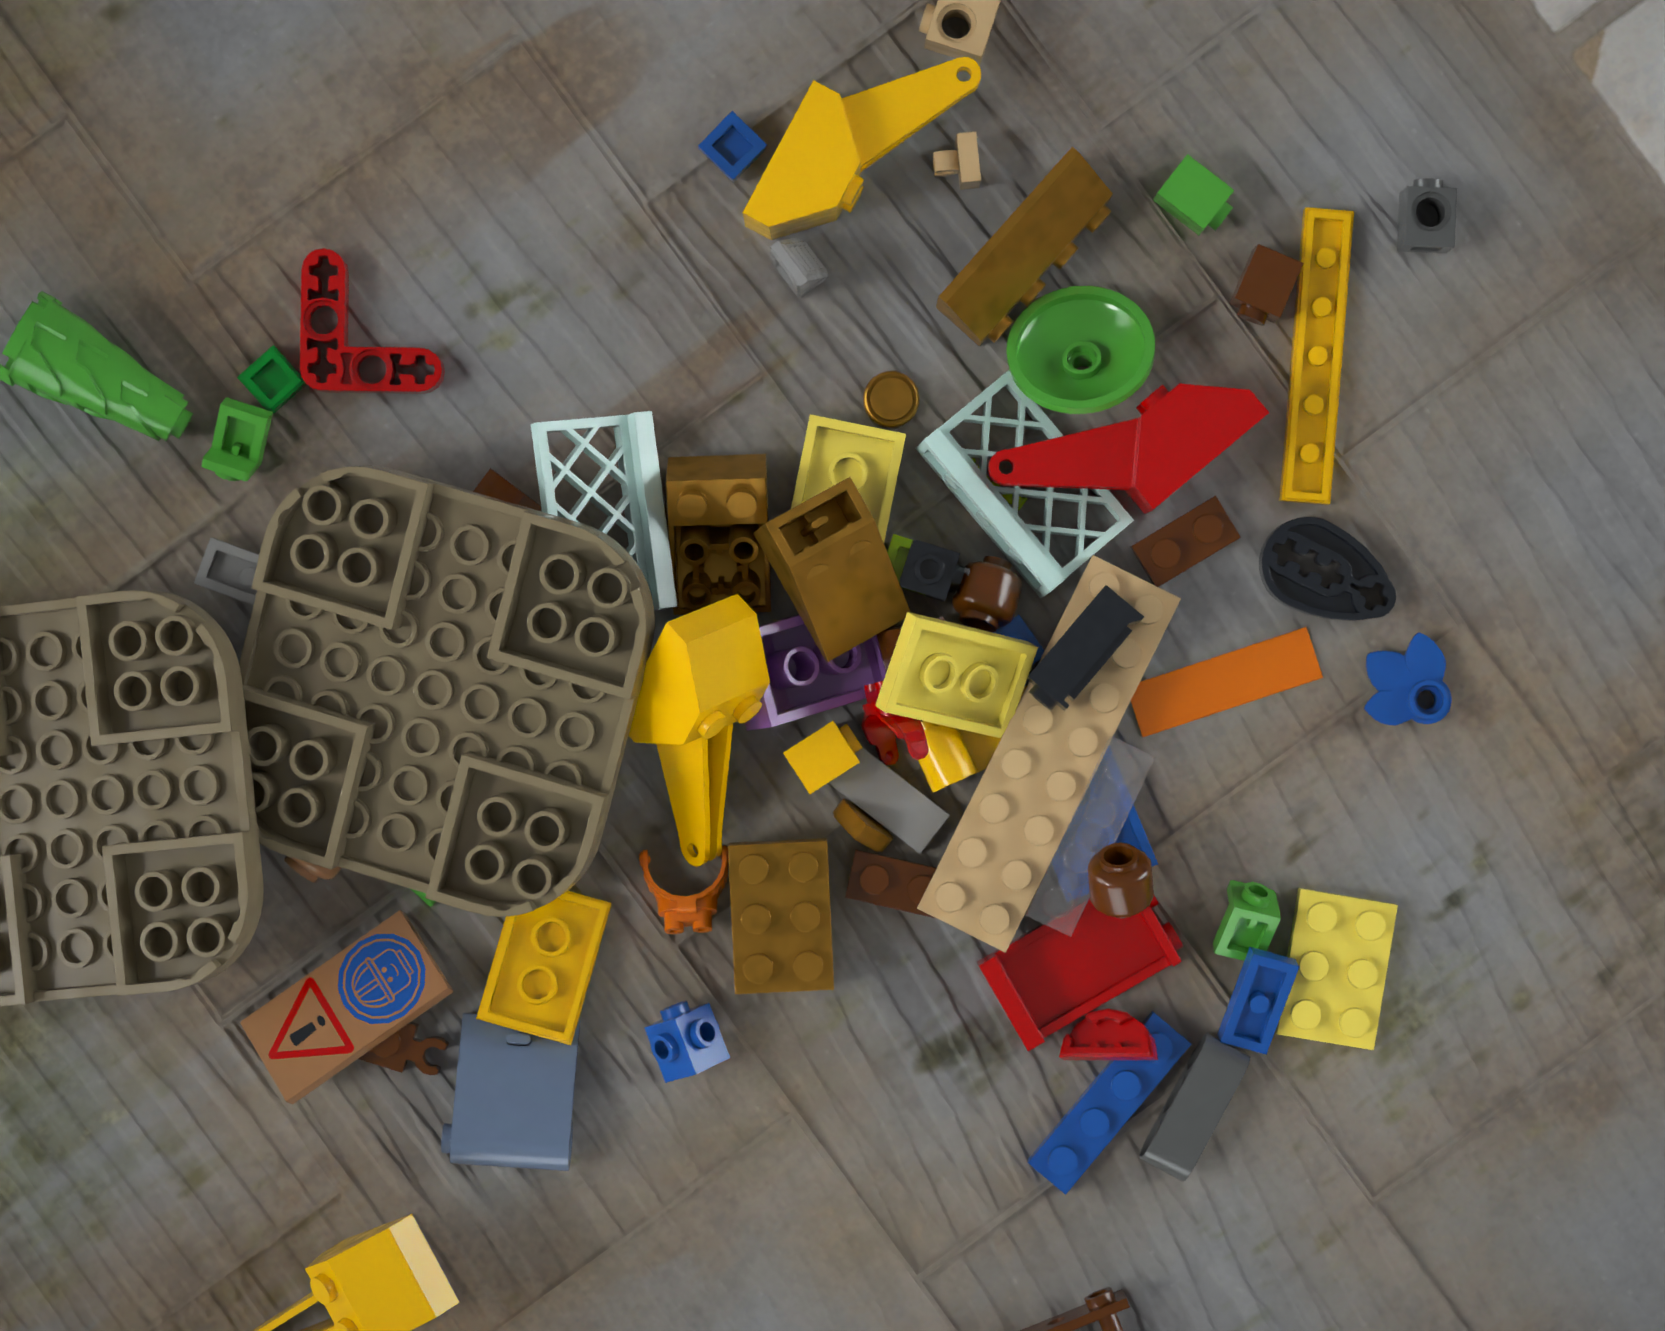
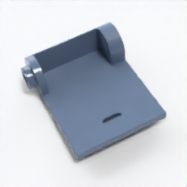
[441,1013,580,1171]

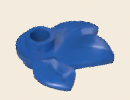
[1364,632,1452,726]

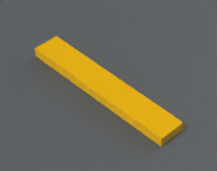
[1279,207,1354,505]

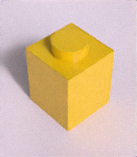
[783,720,863,794]

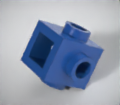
[644,1000,730,1083]

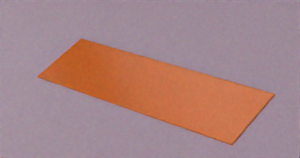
[1131,627,1323,737]

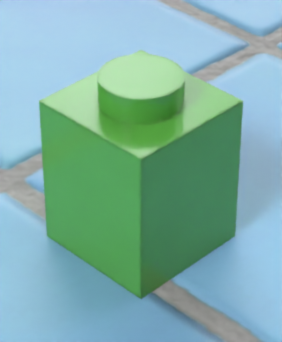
[1153,154,1234,236]

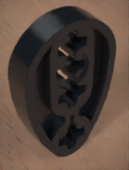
[1259,517,1396,621]

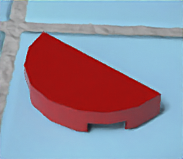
[1059,1009,1158,1060]

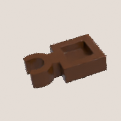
[358,1022,449,1075]

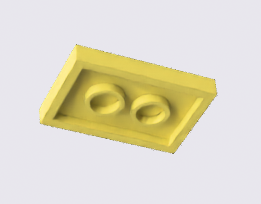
[791,414,906,543]
[875,612,1038,738]
[1275,888,1398,1050]

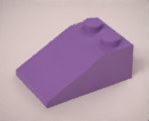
[745,614,886,731]

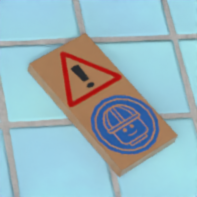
[240,910,454,1105]

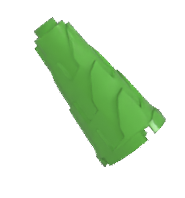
[0,291,194,441]

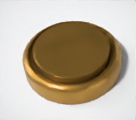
[863,371,920,428]

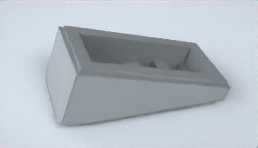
[770,238,828,298]

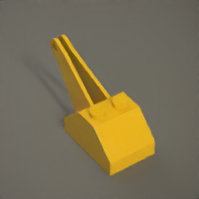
[742,57,981,240]
[629,593,770,867]
[252,1214,460,1331]

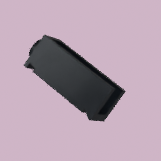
[1027,585,1144,711]

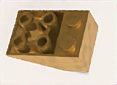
[666,454,771,615]
[754,477,910,662]

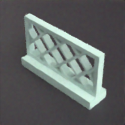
[915,370,1134,598]
[531,411,677,611]

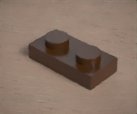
[1130,496,1241,587]
[845,849,937,919]

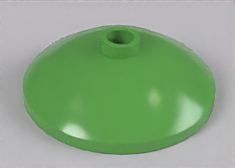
[1006,286,1155,414]

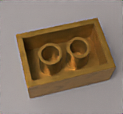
[728,838,834,994]

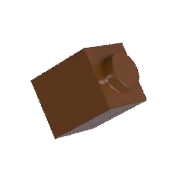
[1229,244,1304,326]

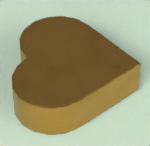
[833,798,894,852]

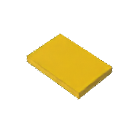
[476,891,612,1046]

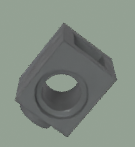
[1397,178,1457,253]

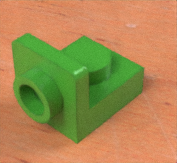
[1213,880,1281,961]

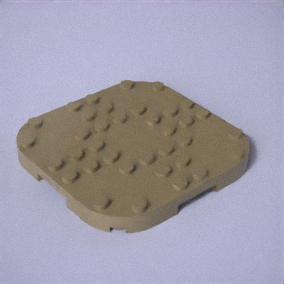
[239,465,655,917]
[0,590,264,1006]

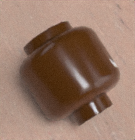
[952,556,1023,632]
[1088,842,1154,918]

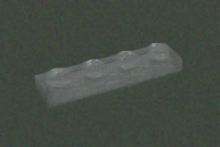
[1025,736,1155,937]

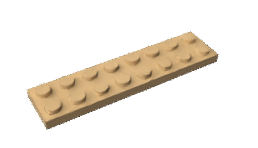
[917,555,1181,953]

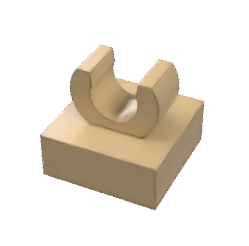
[932,131,981,190]

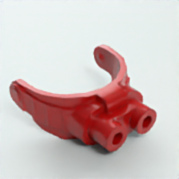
[861,681,929,766]

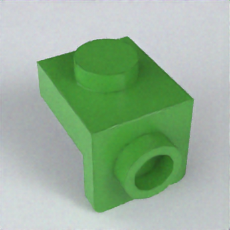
[201,397,273,481]

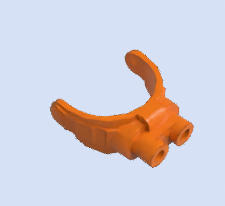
[639,845,729,934]

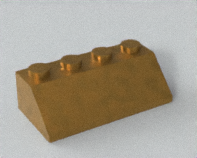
[936,147,1113,346]

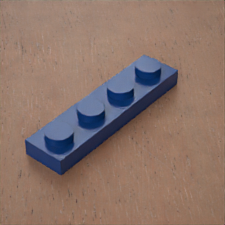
[1027,1011,1191,1195]

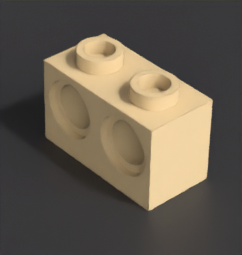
[919,0,1001,66]

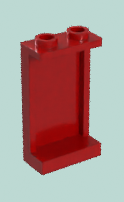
[977,895,1184,1051]

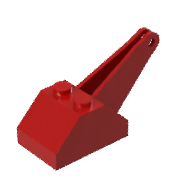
[988,383,1269,514]

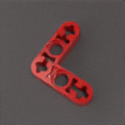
[300,248,445,394]

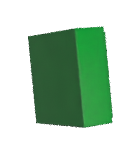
[237,345,307,414]

